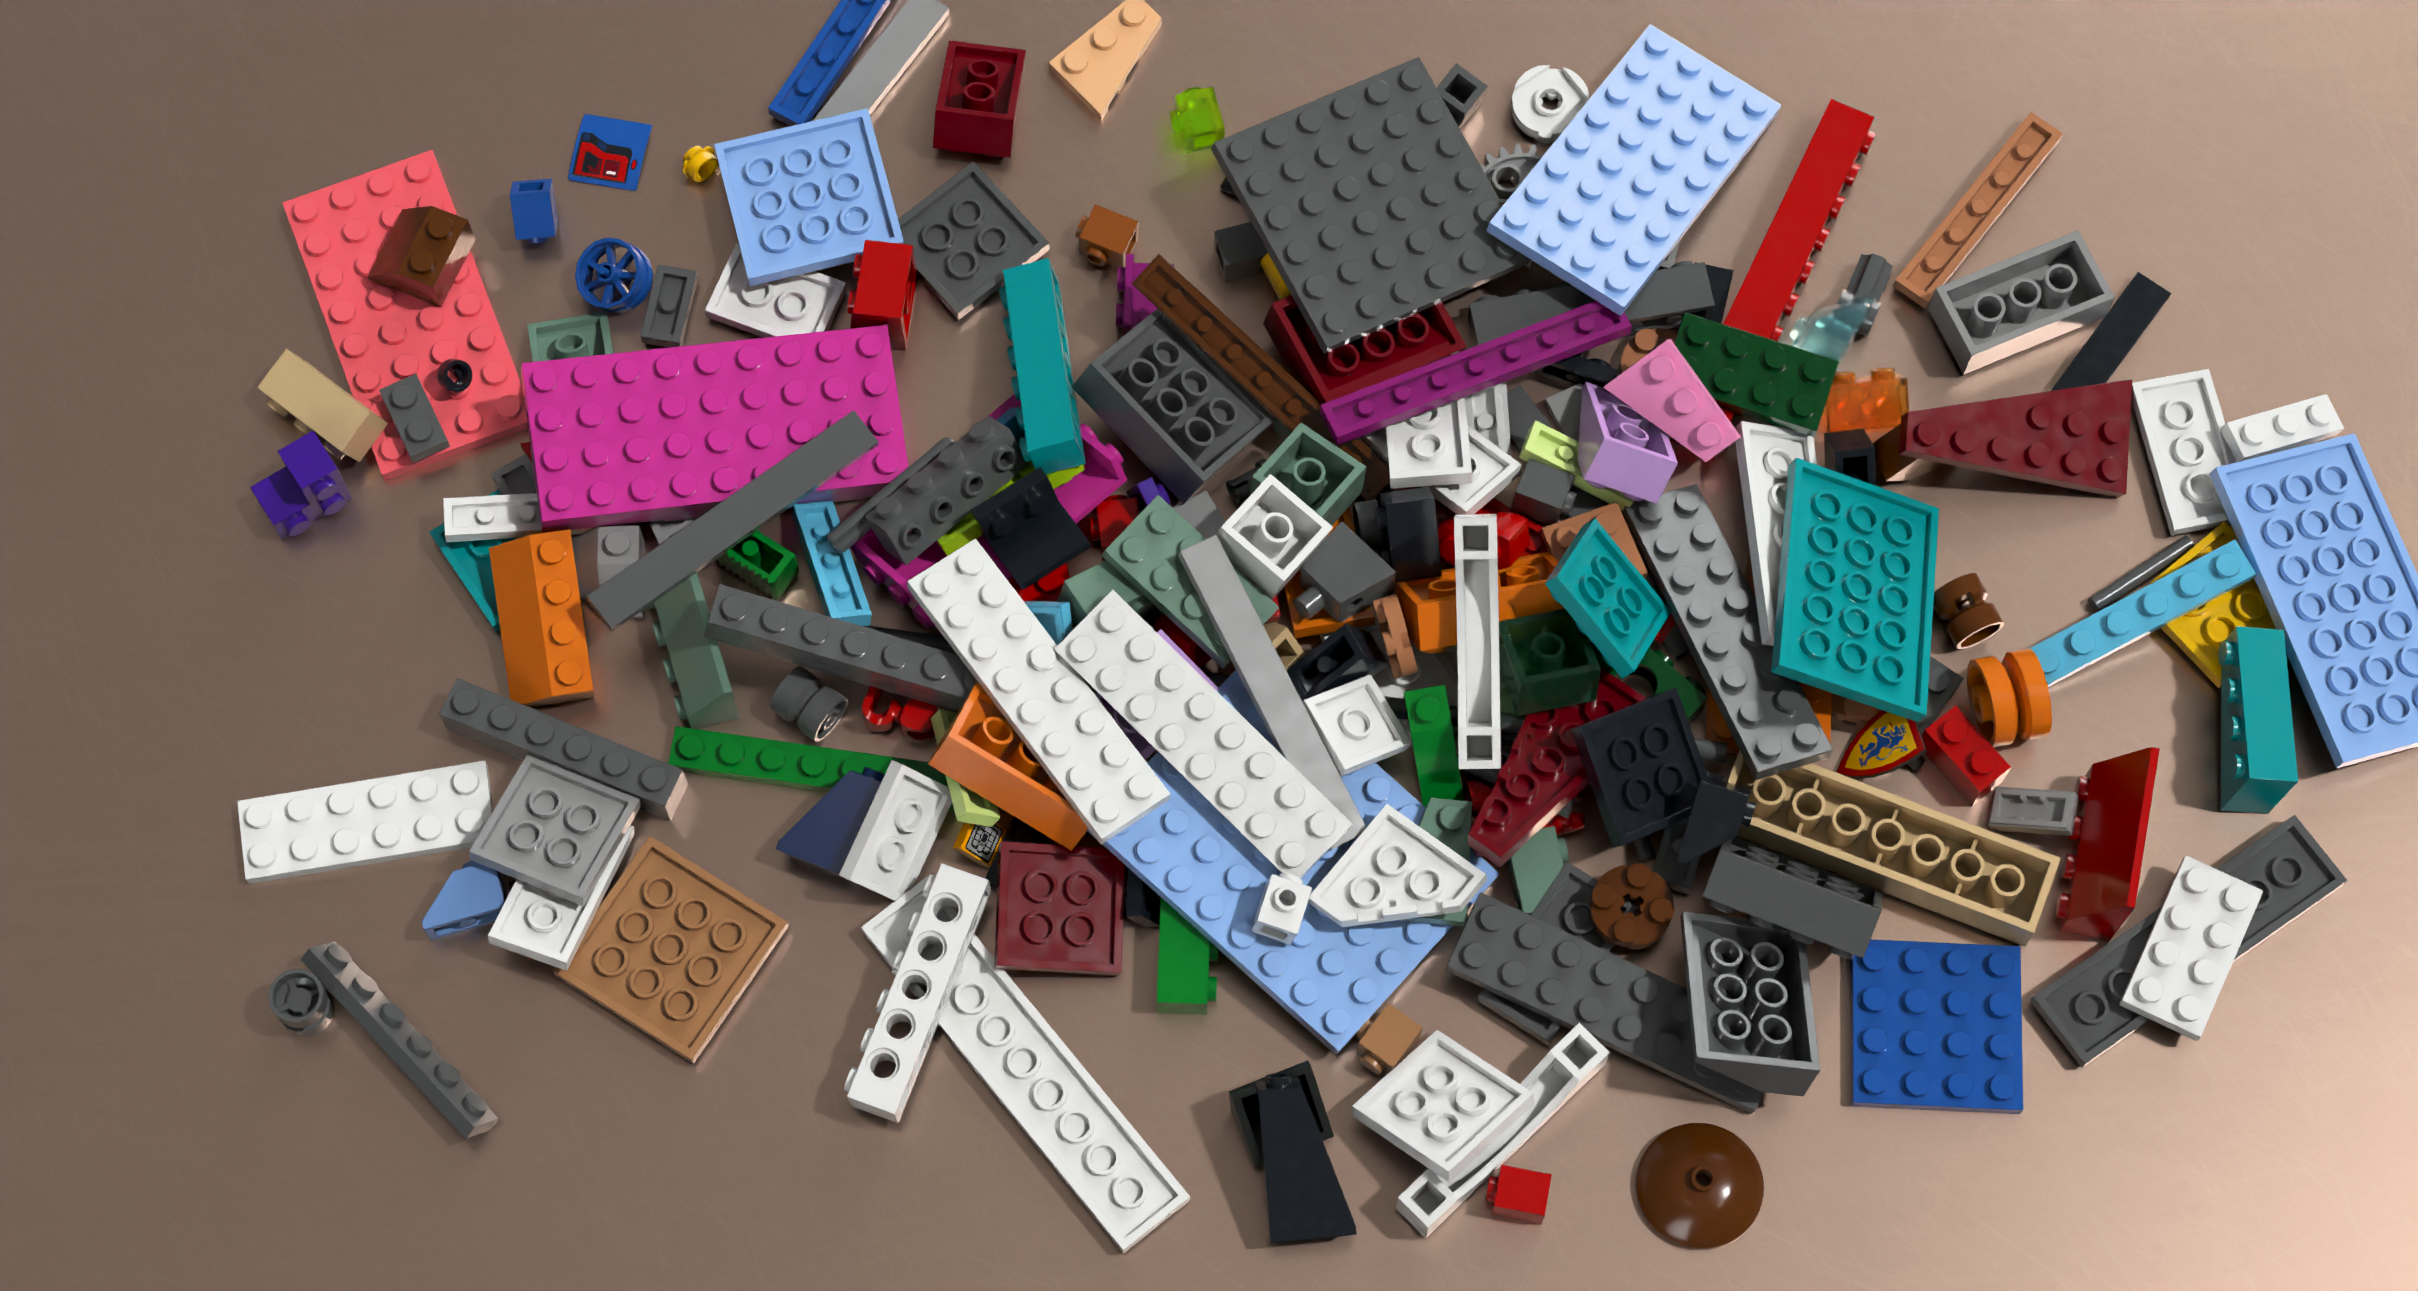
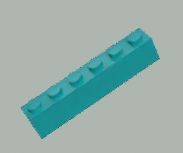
[999,258,1086,474]

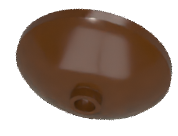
[1635,1123,1764,1250]

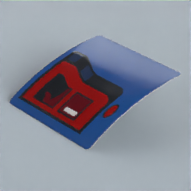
[568,114,652,191]

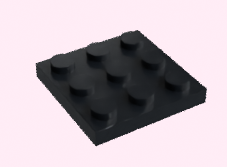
[1571,688,1708,848]

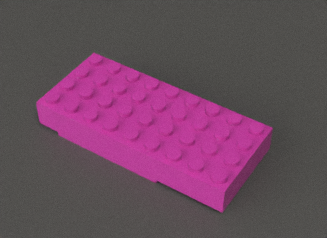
[521,325,909,533]

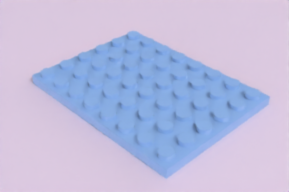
[1087,670,1500,1055]

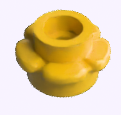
[682,146,719,182]

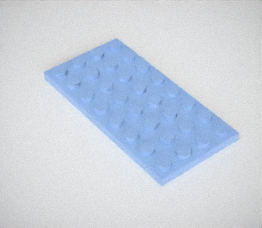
[1486,24,1781,316]
[2209,433,2418,769]

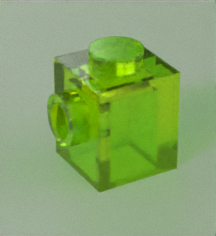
[1169,86,1225,154]

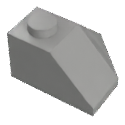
[572,526,645,619]

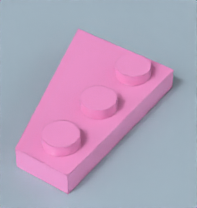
[1603,339,1741,462]

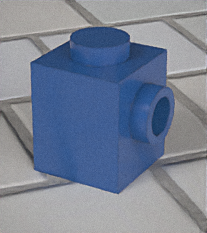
[510,178,558,243]

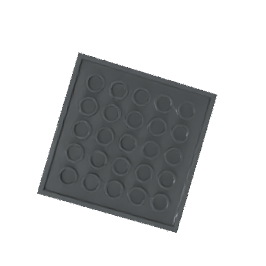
[1211,57,1531,354]

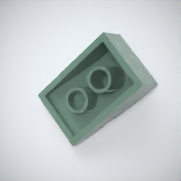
[527,311,614,362]

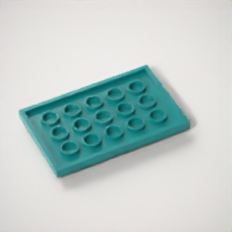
[1771,458,1939,722]

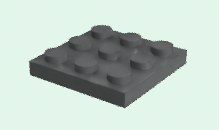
[898,161,1050,320]

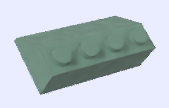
[648,573,740,730]

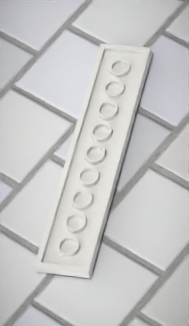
[861,877,1190,1253]

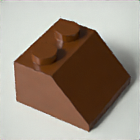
[368,206,475,307]

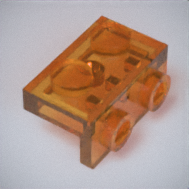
[1826,367,1909,433]

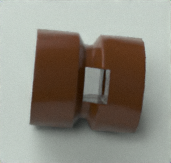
[1933,573,2004,649]

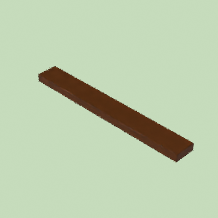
[1131,254,1390,501]

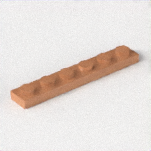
[1893,112,2063,308]

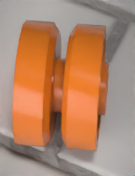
[1967,648,2052,747]

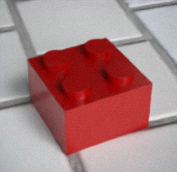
[847,240,918,351]

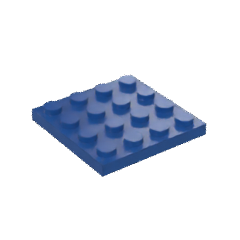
[1850,939,2023,1114]

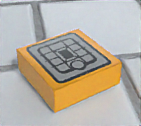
[953,822,1007,867]

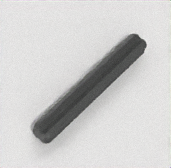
[826,437,955,553]

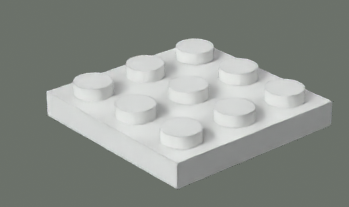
[1352,1030,1534,1182]

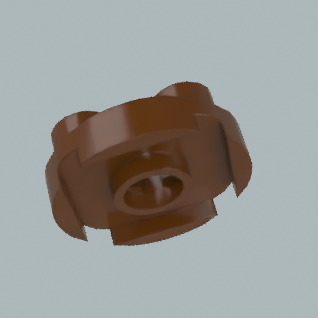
[1589,863,1674,950]

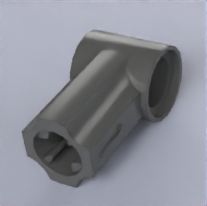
[1831,253,1893,337]

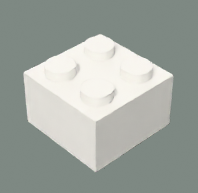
[1216,474,1333,600]

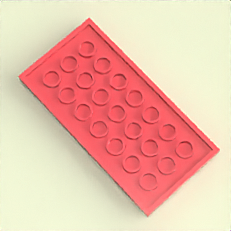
[282,150,528,481]

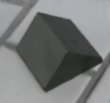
[1229,1060,1334,1168]

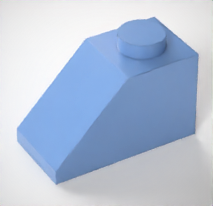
[422,861,507,941]

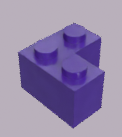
[250,431,352,540]

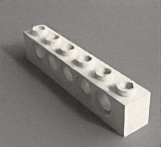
[844,863,991,1123]

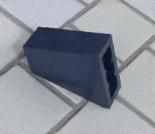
[776,766,885,874]

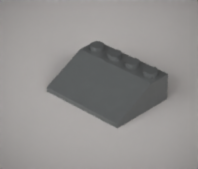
[1072,308,1275,505]
[1703,836,1883,960]
[1680,912,1820,1097]

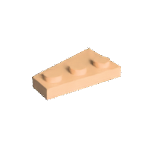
[1049,0,1162,121]

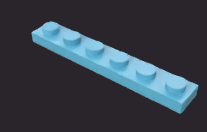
[2029,539,2256,687]

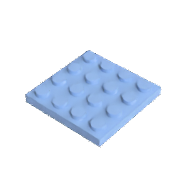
[714,108,904,286]

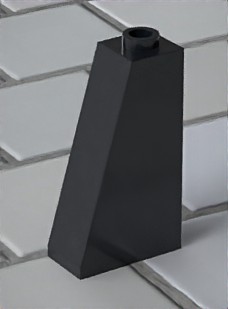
[1256,1073,1357,1242]

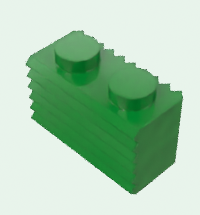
[713,530,799,600]

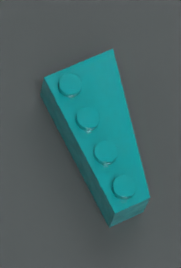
[2218,626,2298,814]

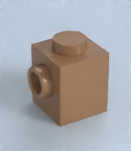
[1356,1003,1423,1075]

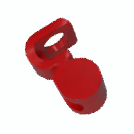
[862,686,938,742]

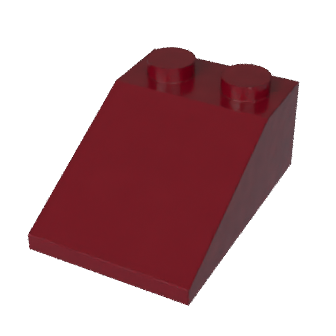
[933,40,1026,158]

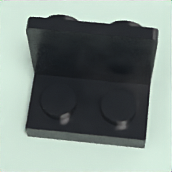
[971,467,1091,589]

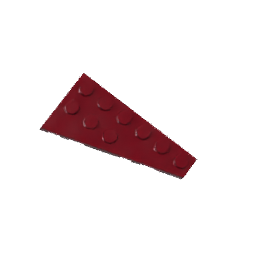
[1899,379,2132,498]

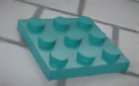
[1545,518,1670,679]

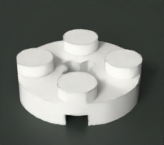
[1510,65,1589,145]

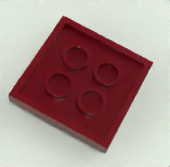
[994,841,1125,976]

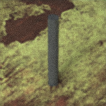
[2088,535,2195,612]

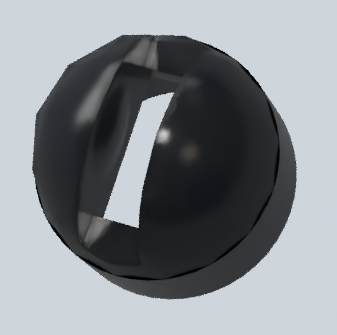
[436,359,472,392]

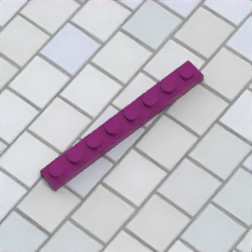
[1320,301,1632,445]

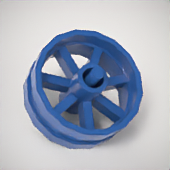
[575,237,653,313]

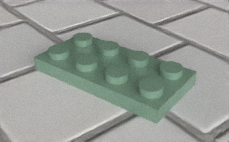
[1101,495,1279,668]

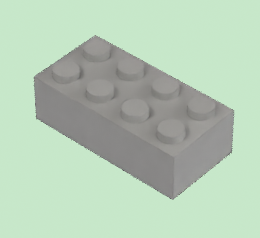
[1928,231,2115,375]

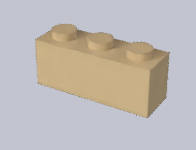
[257,349,388,462]

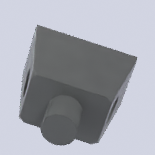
[1293,522,1396,622]

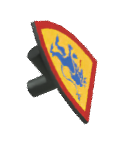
[1836,710,1927,778]

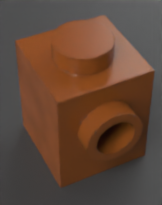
[1075,204,1139,269]

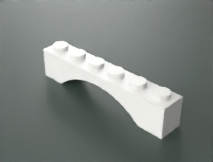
[1454,514,1501,769]
[1396,1023,1610,1238]

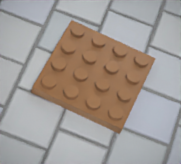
[553,836,789,1064]

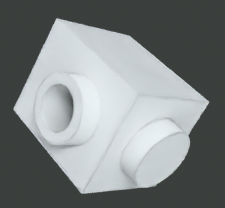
[1251,873,1312,945]

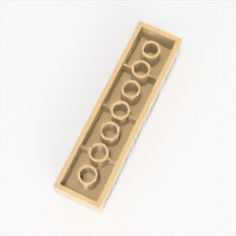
[1727,750,2061,946]

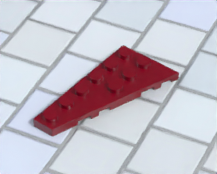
[1468,643,1646,867]

